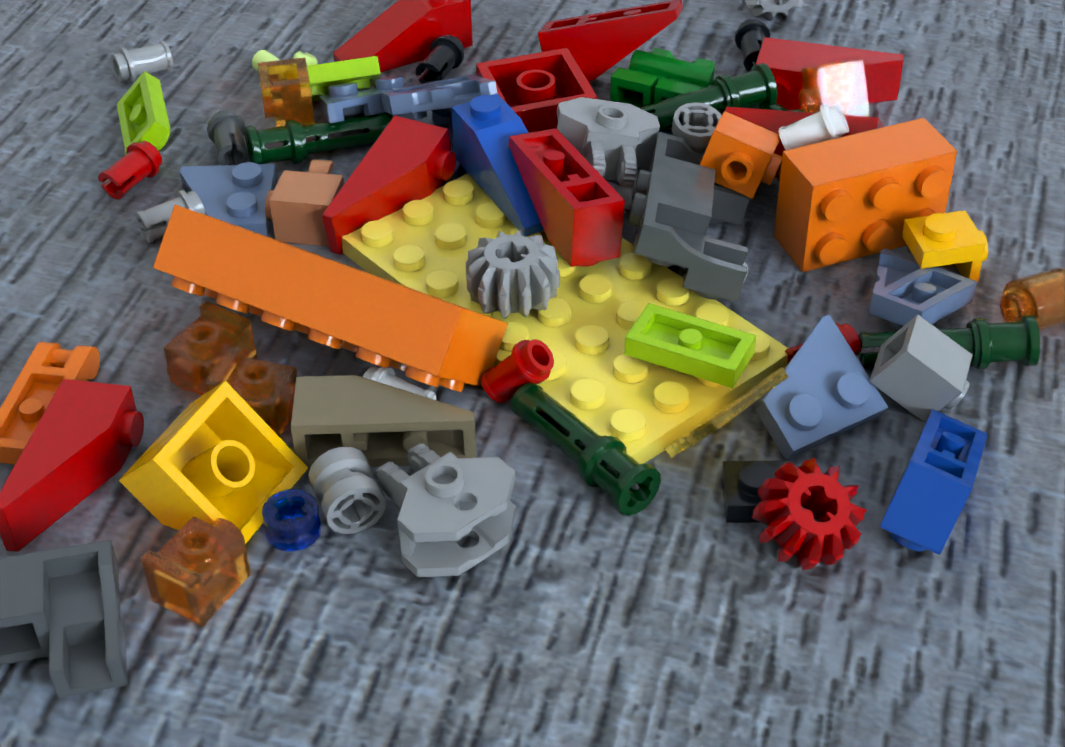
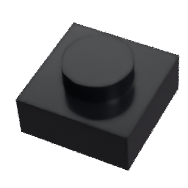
[721,461,784,523]

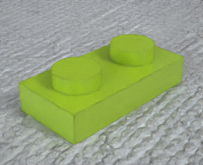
[284,56,381,102]
[117,71,171,154]
[624,303,756,388]

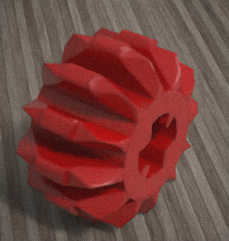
[752,457,866,571]

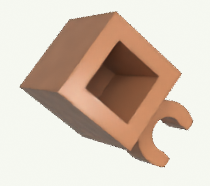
[265,159,344,247]

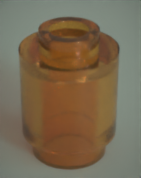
[1000,268,1065,331]

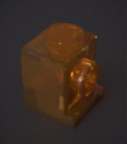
[257,57,315,127]
[163,301,258,396]
[205,346,298,437]
[141,516,251,626]

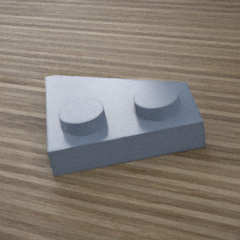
[869,248,977,330]

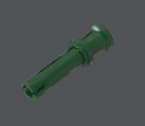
[640,63,778,132]
[245,112,393,164]
[859,315,1040,369]
[511,382,661,516]

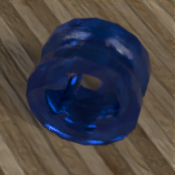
[262,489,322,551]

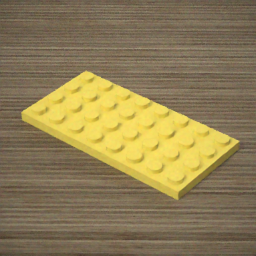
[342,173,788,464]

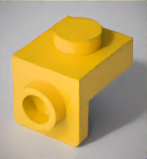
[902,210,988,282]

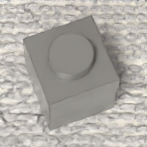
[869,314,973,422]

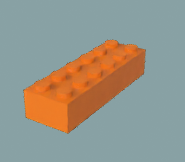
[153,204,508,392]

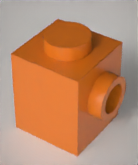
[700,111,782,199]

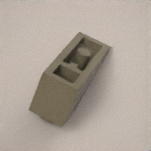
[291,375,477,469]

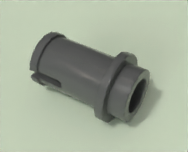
[207,110,249,165]

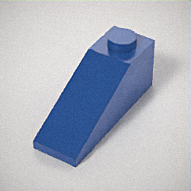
[451,93,544,237]
[879,409,988,555]

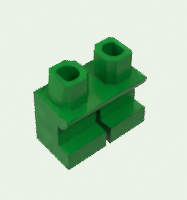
[610,48,715,108]

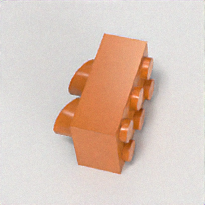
[774,118,957,272]

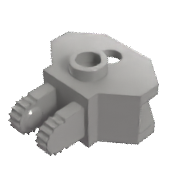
[556,97,660,188]
[376,443,516,577]

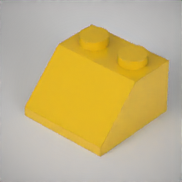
[119,380,308,552]

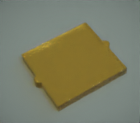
[664,367,789,458]

